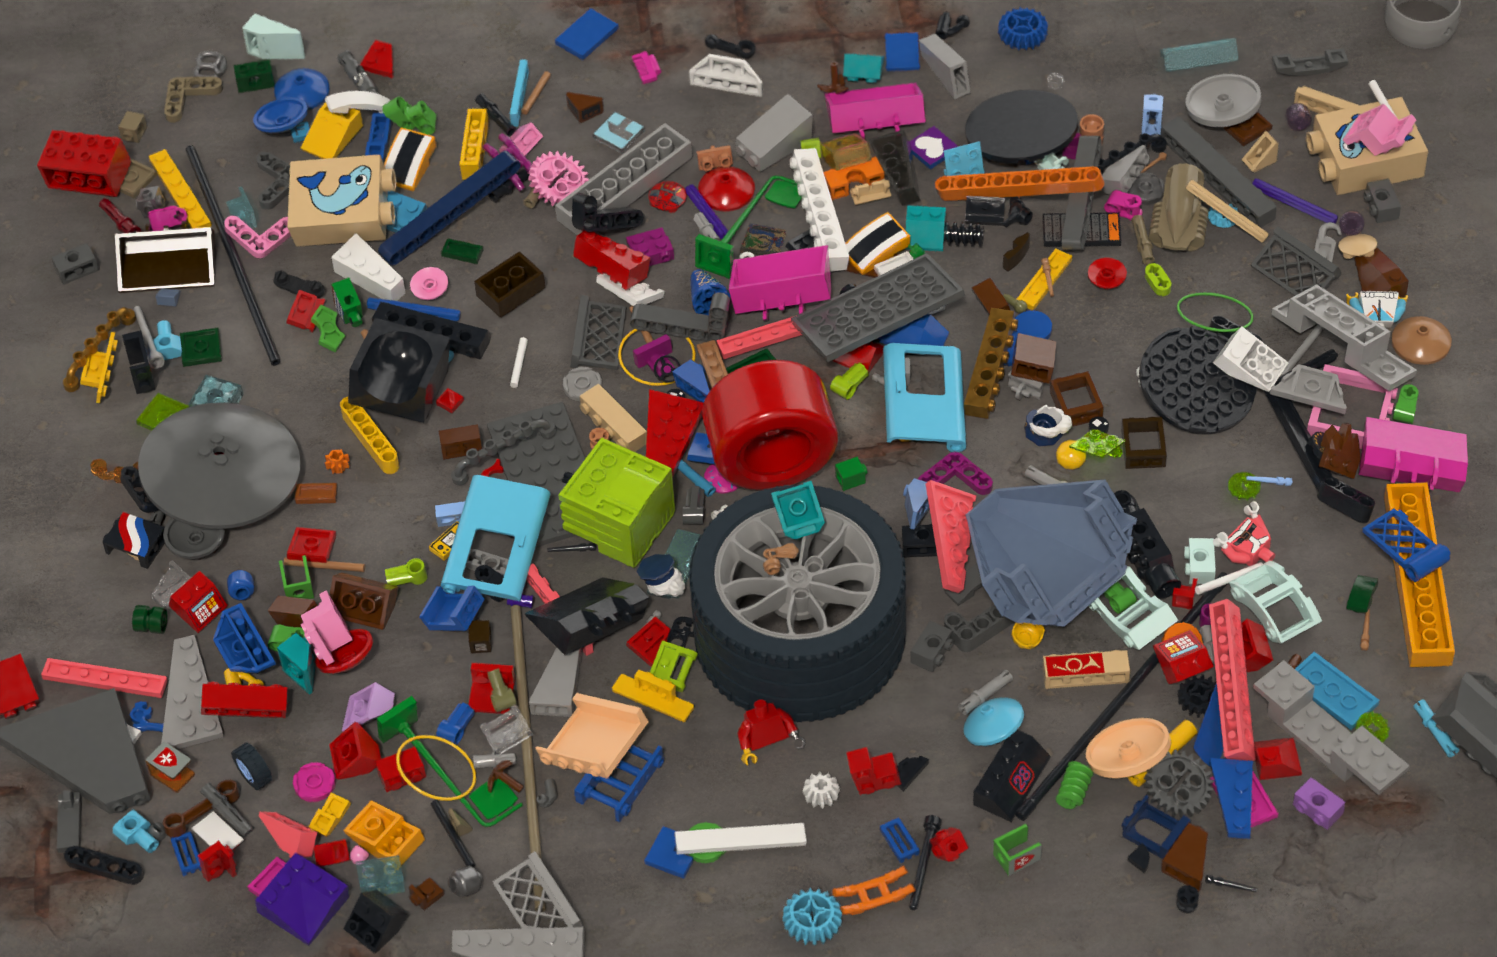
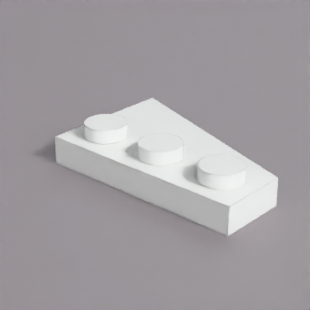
[596,274,665,307]

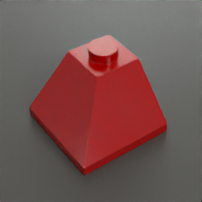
[329,722,381,780]
[1254,737,1302,780]

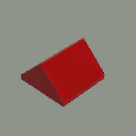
[833,341,884,374]

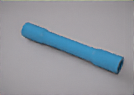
[677,459,716,497]

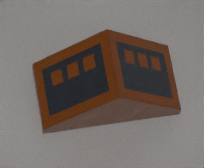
[566,92,604,123]

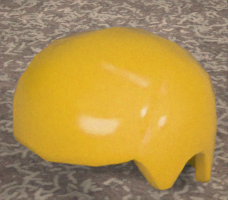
[1056,440,1086,470]
[1011,622,1045,649]

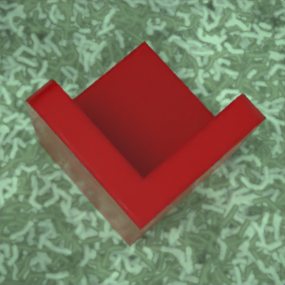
[1172,578,1198,609]
[313,839,350,867]

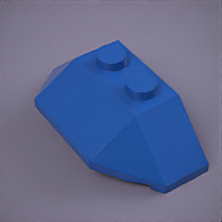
[877,314,949,346]
[213,603,276,673]

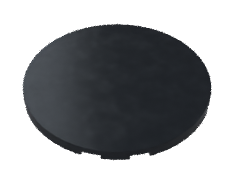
[965,90,1078,163]
[1139,326,1257,434]

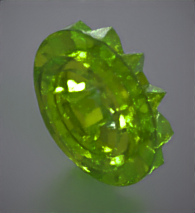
[1228,472,1261,501]
[1356,711,1390,743]

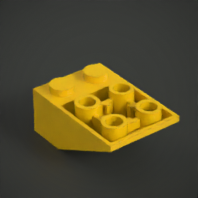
[301,102,363,159]

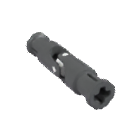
[337,50,380,95]

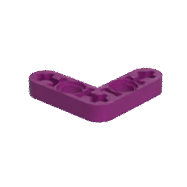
[918,452,993,495]

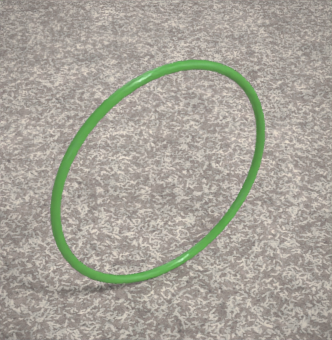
[1177,292,1254,332]

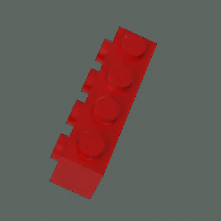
[201,682,287,718]

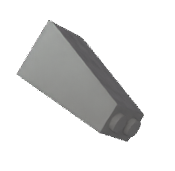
[736,94,813,172]

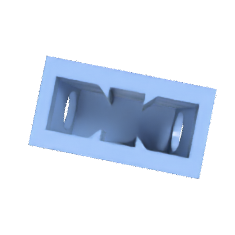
[1142,94,1163,135]

